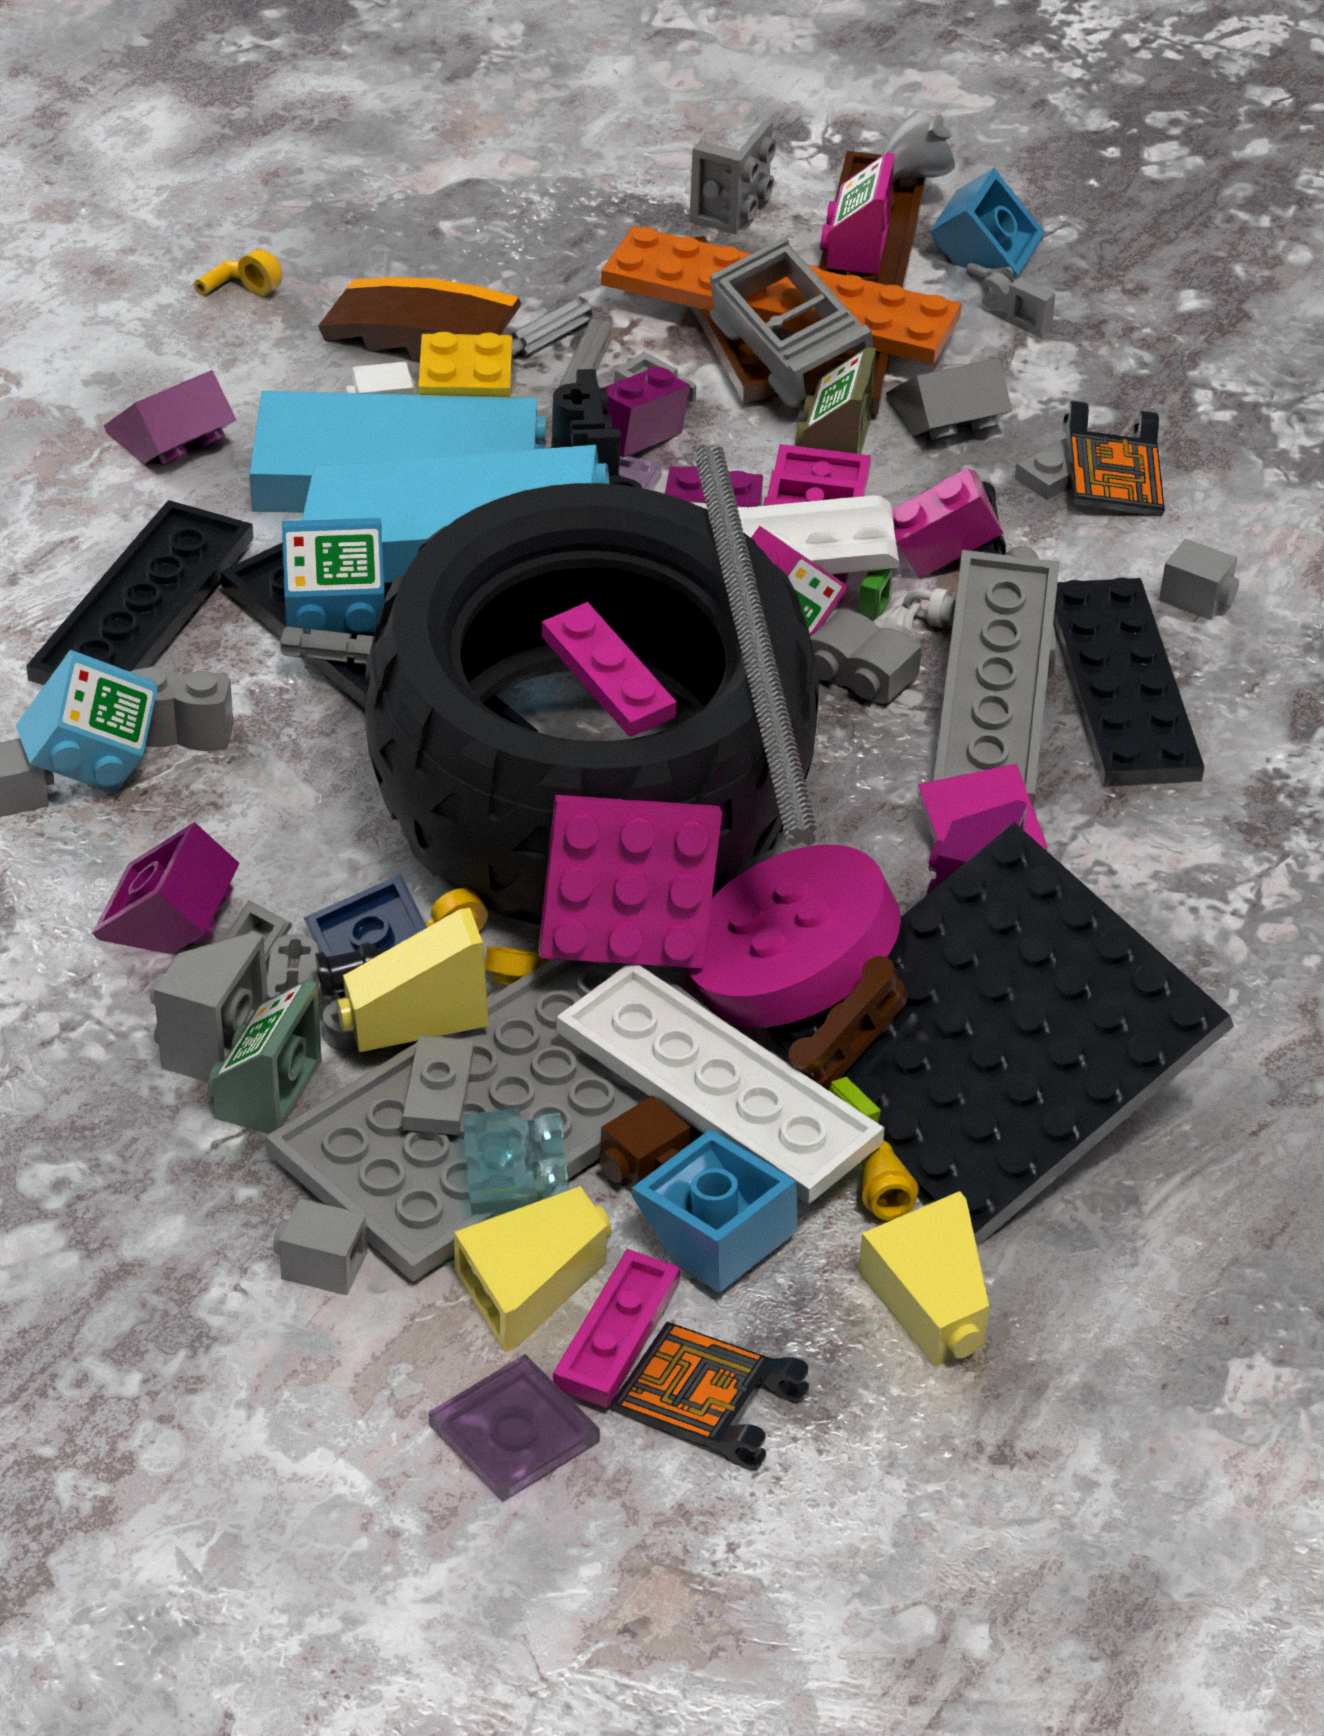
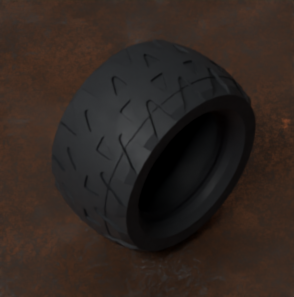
[365,483,819,925]

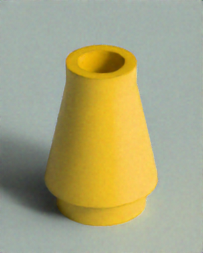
[861,1140,918,1221]

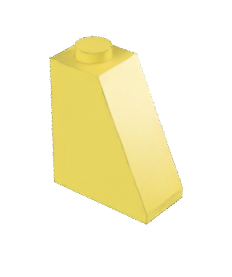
[337,908,489,1052]
[454,1186,612,1352]
[858,1191,989,1367]

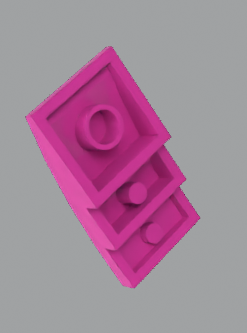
[763,444,871,584]

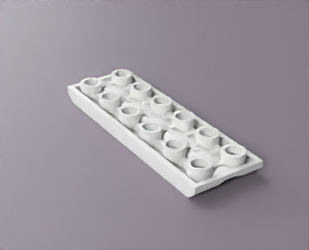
[737,495,899,575]

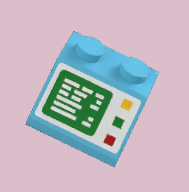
[16,650,158,794]

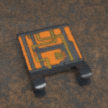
[1062,401,1165,516]
[611,1321,809,1471]

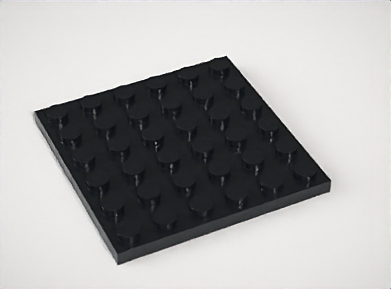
[767,822,1234,1246]

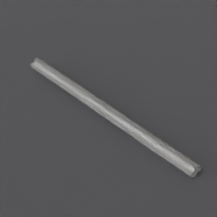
[695,444,817,846]

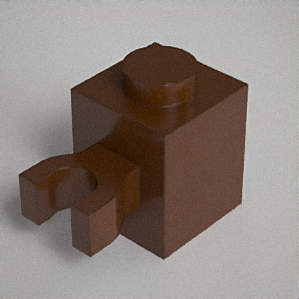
[599,1095,690,1193]

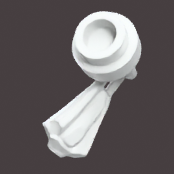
[873,588,956,635]

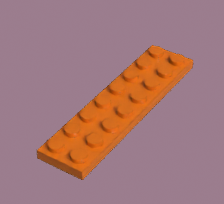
[601,226,962,365]

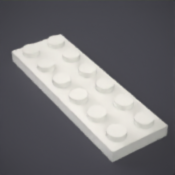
[556,964,884,1205]

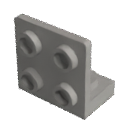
[689,120,776,234]

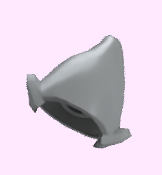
[882,110,955,181]

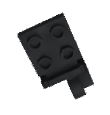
[551,369,643,488]

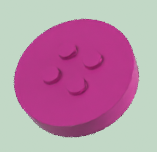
[686,844,901,1028]

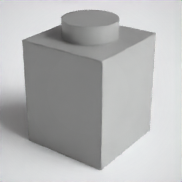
[1159,538,1239,620]
[0,738,54,817]
[273,1198,367,1295]

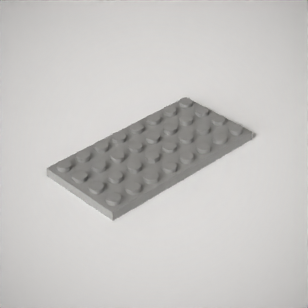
[265,959,725,1282]

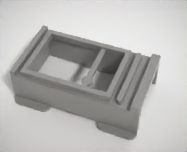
[709,237,873,407]

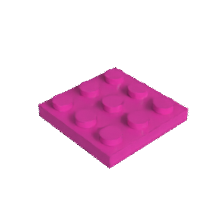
[538,795,722,968]

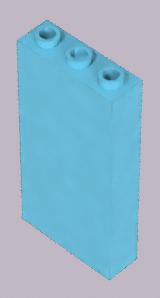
[250,391,546,513]
[302,445,609,583]

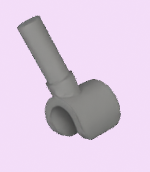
[966,263,1014,293]

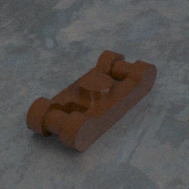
[788,956,908,1090]

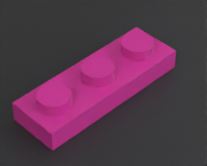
[542,602,677,738]
[553,1249,681,1409]

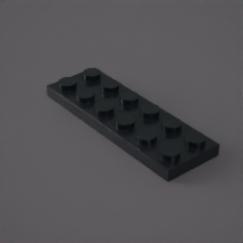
[26,500,254,685]
[1053,577,1205,787]

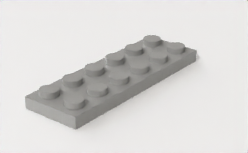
[933,550,1060,806]

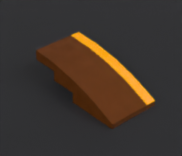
[318,277,522,361]

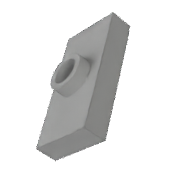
[403,1035,474,1135]

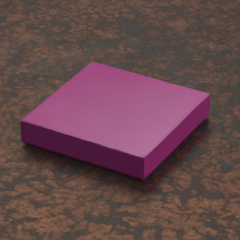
[917,764,1048,851]

